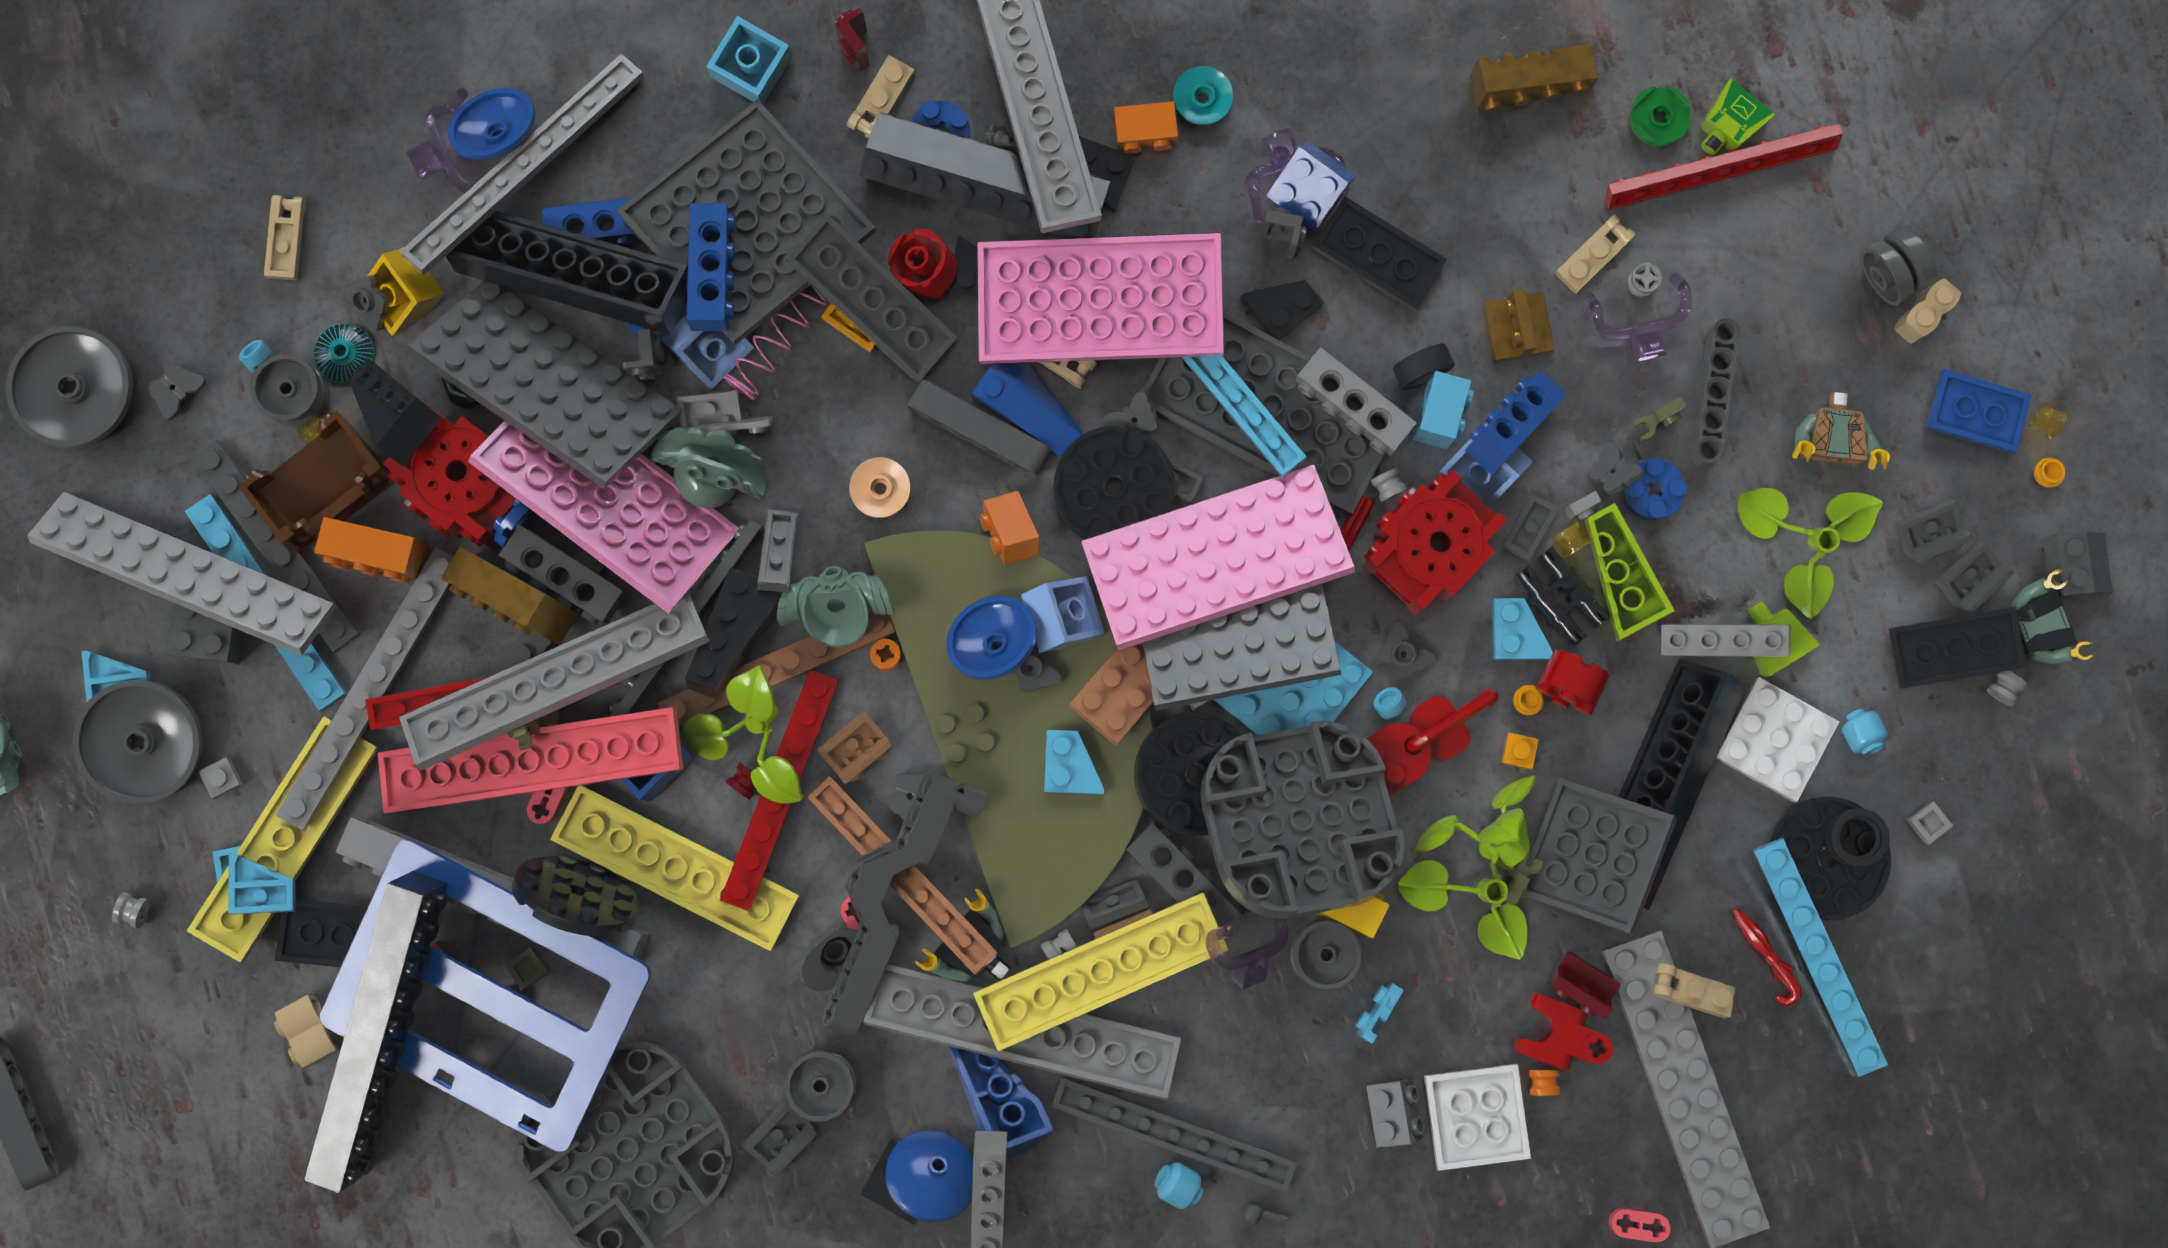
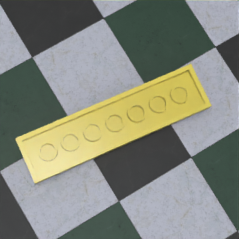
[187,716,379,963]
[550,785,800,951]
[973,892,1228,1051]

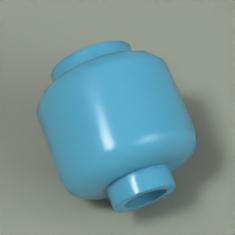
[1842,709,1889,757]
[1155,1162,1203,1210]

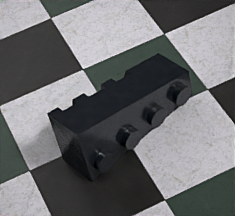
[349,358,442,466]
[685,567,783,699]

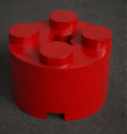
[888,229,958,299]
[1535,650,1610,716]

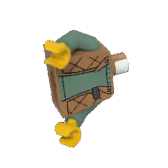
[1792,392,1890,470]

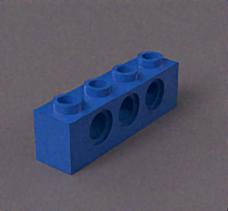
[542,198,641,247]
[687,203,736,331]
[1465,370,1567,475]

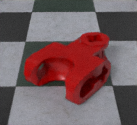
[1513,994,1613,1071]

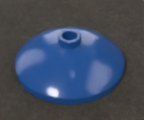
[448,88,536,160]
[947,596,1037,680]
[885,1131,973,1222]

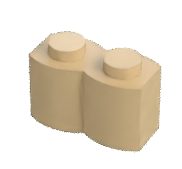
[1895,278,1961,344]
[274,994,341,1068]

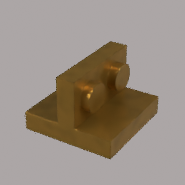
[1482,289,1555,363]

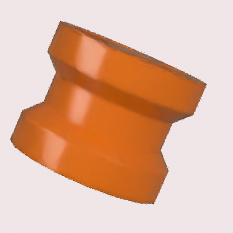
[870,639,902,671]
[1528,1068,1561,1096]

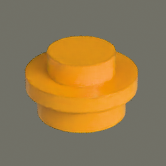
[2034,457,2065,488]
[1513,685,1544,716]

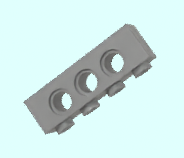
[1295,347,1417,456]
[1661,624,1791,657]
[971,1131,1007,1248]

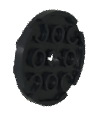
[1053,426,1176,540]
[1134,712,1242,836]
[1766,796,1891,920]
[512,854,638,936]

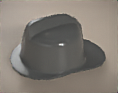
[801,928,858,992]

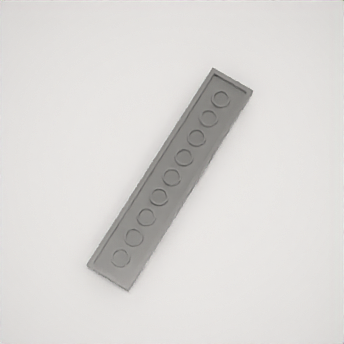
[976,0,1102,233]
[27,492,335,656]
[399,592,710,771]
[1601,931,1770,1248]
[863,964,1181,1101]

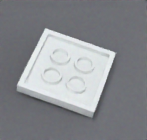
[1715,677,1839,802]
[1424,1064,1531,1171]

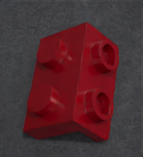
[835,7,870,71]
[1551,951,1620,1019]

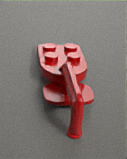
[1366,689,1499,797]

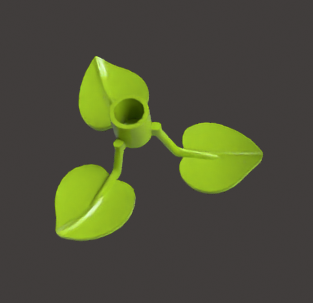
[1738,488,1883,618]
[681,665,804,803]
[1414,775,1537,867]
[1397,818,1530,960]

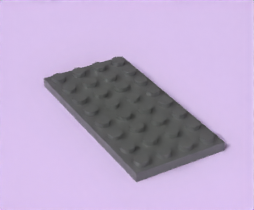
[407,281,682,489]
[1144,311,1408,515]

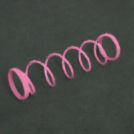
[723,285,828,400]

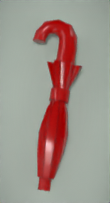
[1732,907,1802,1007]

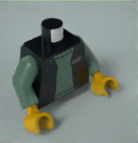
[2011,569,2096,665]
[915,889,1011,982]

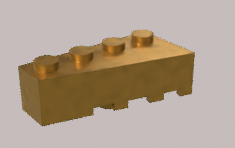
[1469,44,1599,112]
[441,547,578,646]

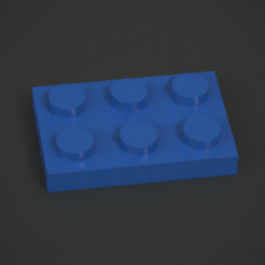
[1925,369,2032,454]

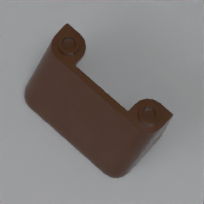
[238,411,394,552]

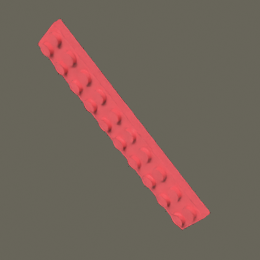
[378,707,683,814]

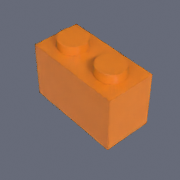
[1114,101,1178,154]
[980,491,1039,565]

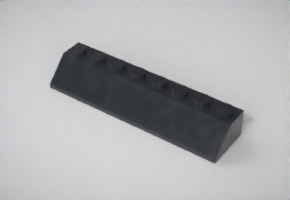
[859,112,1111,239]
[445,211,688,335]
[1618,659,1746,910]

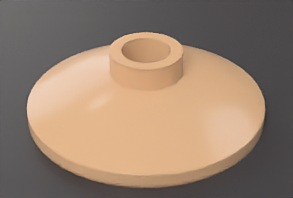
[849,457,910,518]

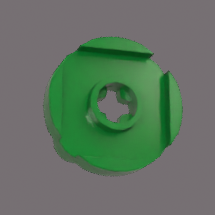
[1628,86,1691,149]

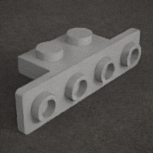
[658,389,773,442]

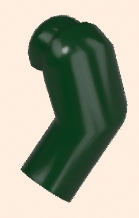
[441,377,480,409]

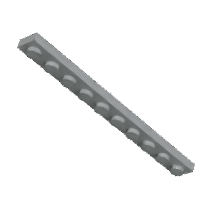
[400,54,644,276]
[275,547,453,831]

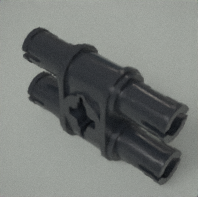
[1514,546,1611,647]

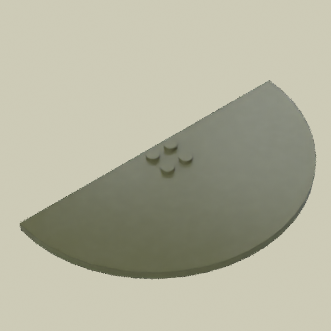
[864,530,1152,948]

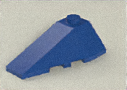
[972,362,1084,458]
[948,1046,1053,1159]

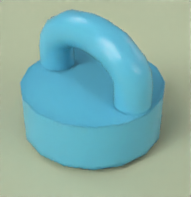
[239,340,275,373]
[1373,687,1407,720]

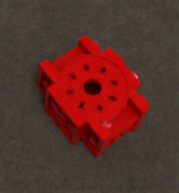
[383,407,516,548]
[1362,470,1507,616]

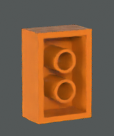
[314,517,429,584]

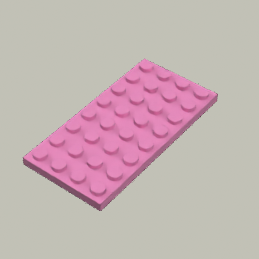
[978,233,1224,364]
[468,421,739,614]
[1081,465,1355,650]

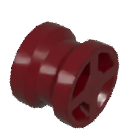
[725,763,755,800]

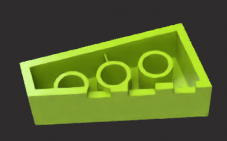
[1584,503,1675,641]

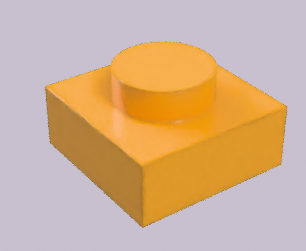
[1501,732,1539,770]

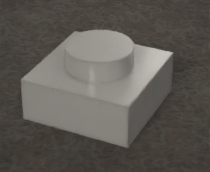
[1564,491,1602,520]
[198,757,243,799]
[1907,801,1953,845]

